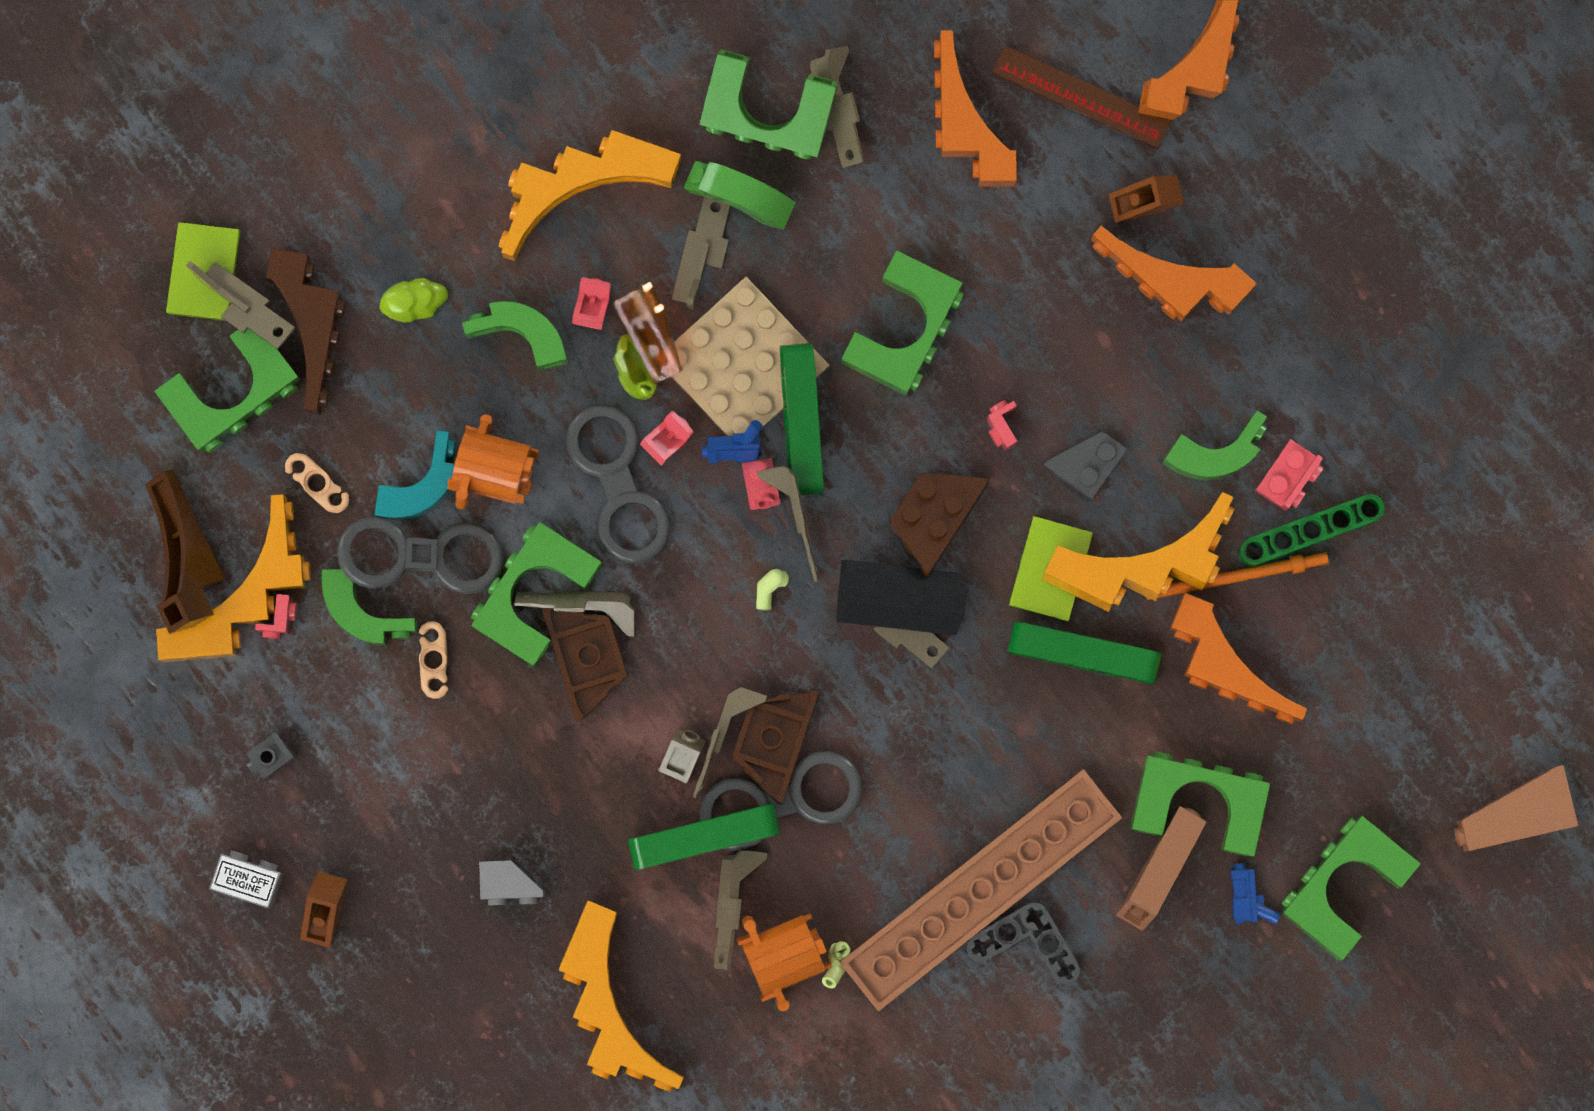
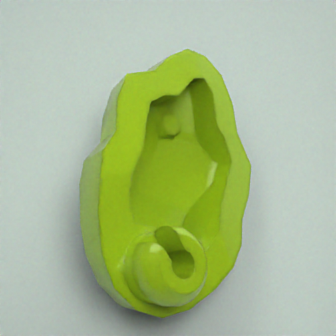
[379,278,448,323]
[613,334,658,400]

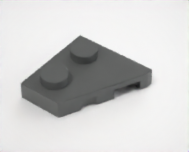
[1043,432,1127,500]

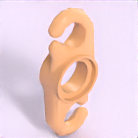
[285,453,349,513]
[419,621,448,699]

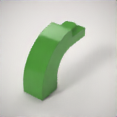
[683,161,796,230]
[462,301,568,371]
[1162,411,1268,480]
[322,569,418,646]

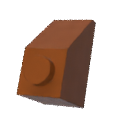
[1108,175,1184,223]
[300,871,348,948]

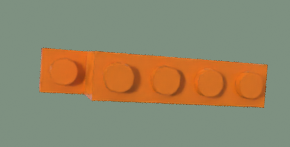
[1138,0,1241,120]
[934,30,1017,187]
[1091,226,1257,322]
[1169,593,1307,724]

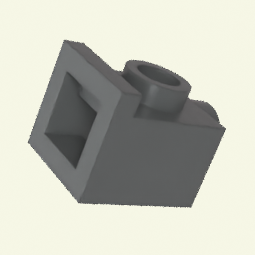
[246,732,297,780]

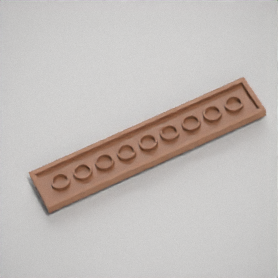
[839,769,1122,1012]

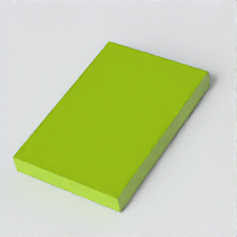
[166,222,241,321]
[1009,516,1093,622]

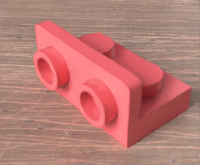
[1255,439,1323,511]

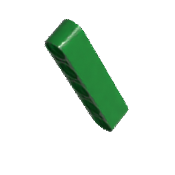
[780,343,823,496]
[1238,494,1385,567]
[1007,622,1162,684]
[627,803,781,870]

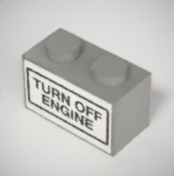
[209,850,284,909]

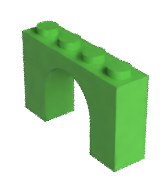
[699,49,839,159]
[841,250,965,396]
[154,328,301,454]
[471,522,603,668]
[1130,752,1270,857]
[1280,816,1421,961]

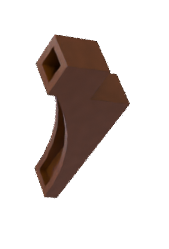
[266,248,345,415]
[145,469,225,634]

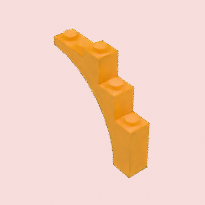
[499,130,682,261]
[1042,492,1235,612]
[156,494,311,662]
[559,901,684,1092]

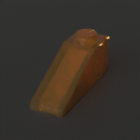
[612,282,683,384]

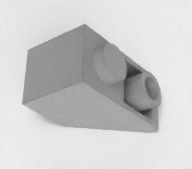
[479,860,545,906]

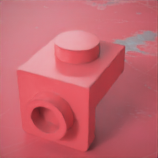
[572,277,611,330]
[987,400,1017,451]
[640,411,694,466]
[741,458,780,510]
[255,594,297,639]

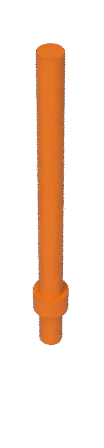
[1146,552,1329,600]

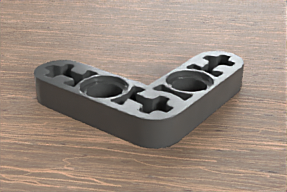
[966,902,1080,985]

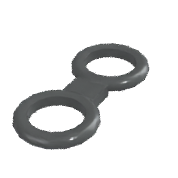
[566,404,671,564]
[337,516,504,594]
[699,751,862,851]

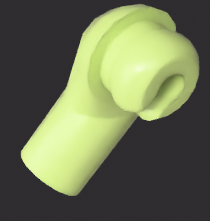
[756,568,789,610]
[822,941,850,989]

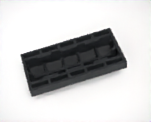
[836,559,967,635]

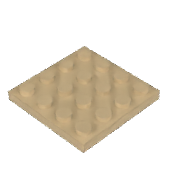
[656,277,830,436]

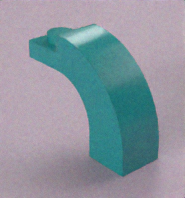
[375,430,456,521]

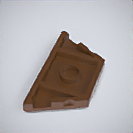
[890,473,989,578]
[542,608,628,722]
[732,690,819,805]

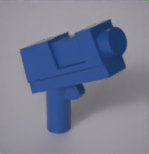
[702,420,762,463]
[1230,864,1281,925]

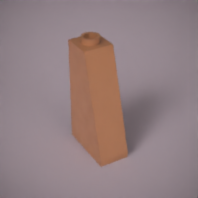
[1454,765,1578,852]
[1116,806,1207,931]

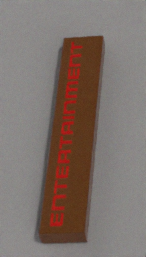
[991,45,1171,150]

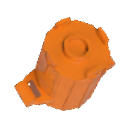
[447,414,539,509]
[736,913,833,1012]

